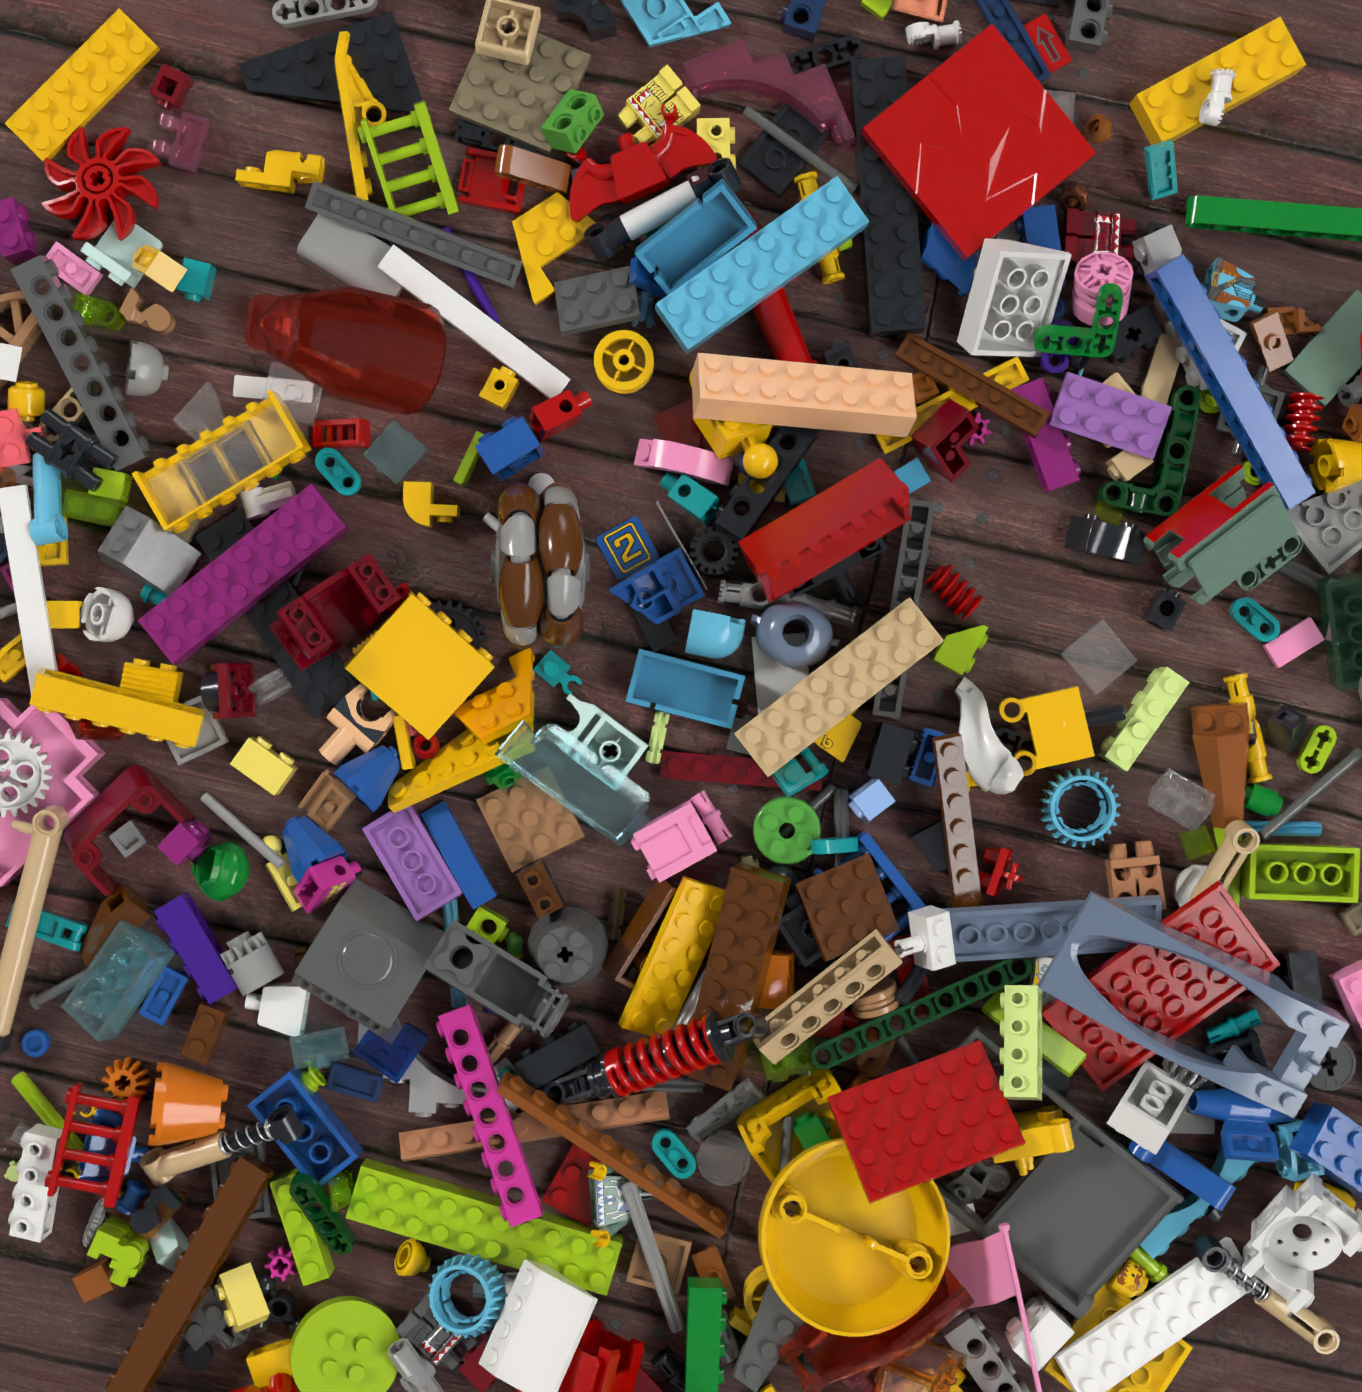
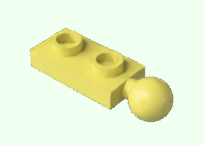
[262,835,302,912]

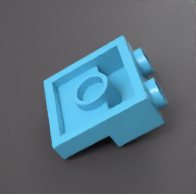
[1274,1119,1324,1182]

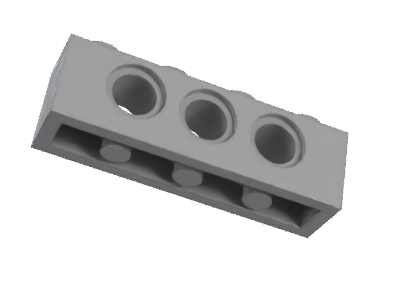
[941,1309,1031,1392]

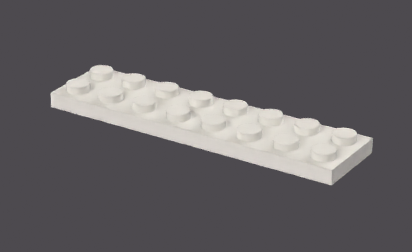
[1053,1237,1248,1392]

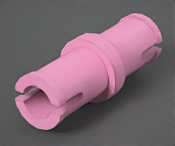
[690,790,733,845]

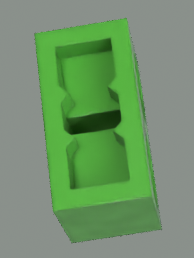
[541,89,604,154]

